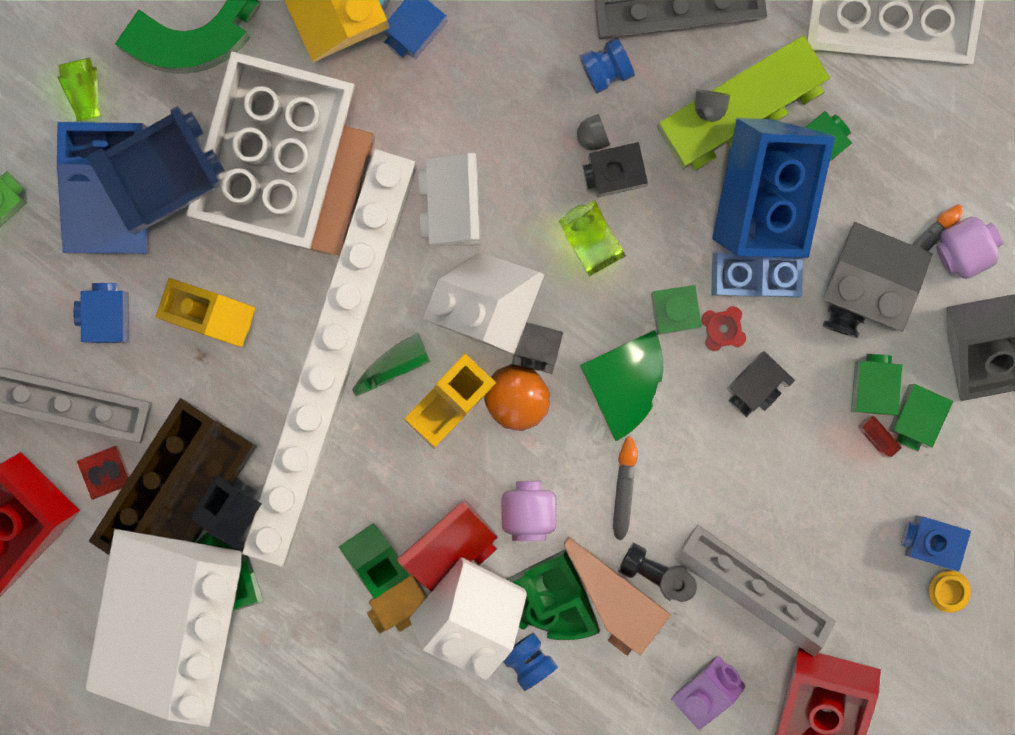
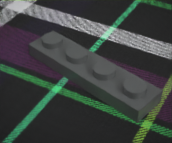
[595,0,767,39]

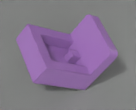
[671,656,745,730]

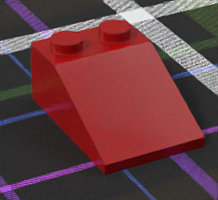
[0,452,80,597]
[397,499,498,592]
[775,648,881,735]

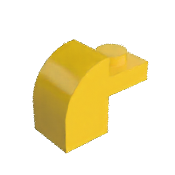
[404,353,496,449]

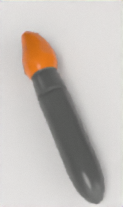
[912,204,963,251]
[613,436,638,541]

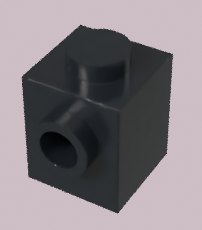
[582,142,648,198]

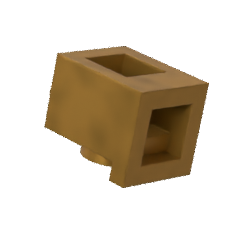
[367,574,428,634]

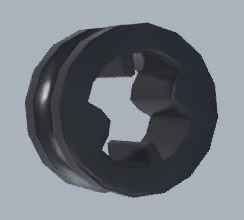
[822,306,865,338]

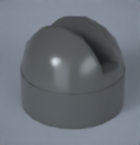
[694,89,730,122]
[577,114,610,150]

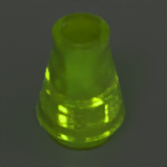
[56,57,101,121]

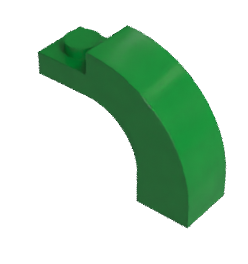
[115,0,261,74]

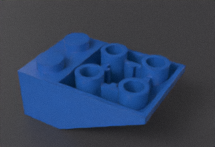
[57,122,148,254]

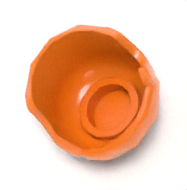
[484,364,550,431]

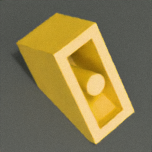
[155,278,256,347]

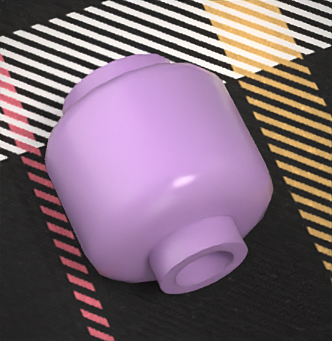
[936,216,1003,279]
[501,481,557,541]

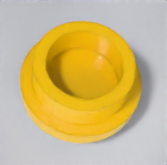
[928,570,971,613]

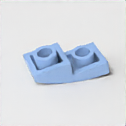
[712,253,803,297]

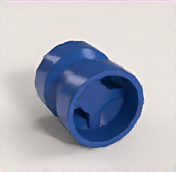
[579,38,635,94]
[503,632,558,691]

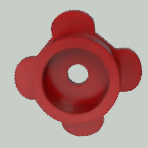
[701,306,746,351]

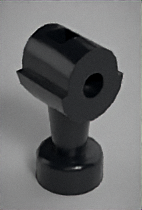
[618,542,697,602]

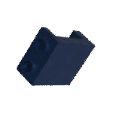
[86,106,225,235]

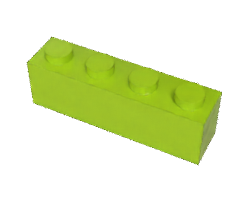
[657,35,830,170]

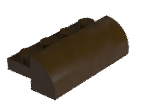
[88,398,257,556]

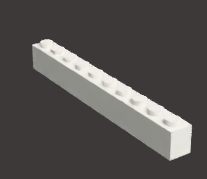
[242,149,417,567]

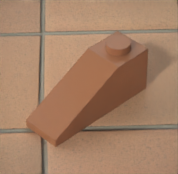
[564,536,671,656]

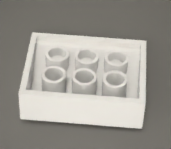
[807,0,984,64]
[186,51,355,249]
[85,529,242,727]

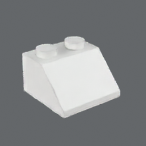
[418,153,481,247]
[423,252,545,354]
[409,557,527,680]

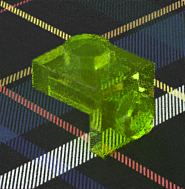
[559,200,626,277]

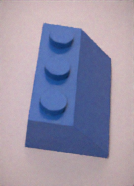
[712,118,835,258]

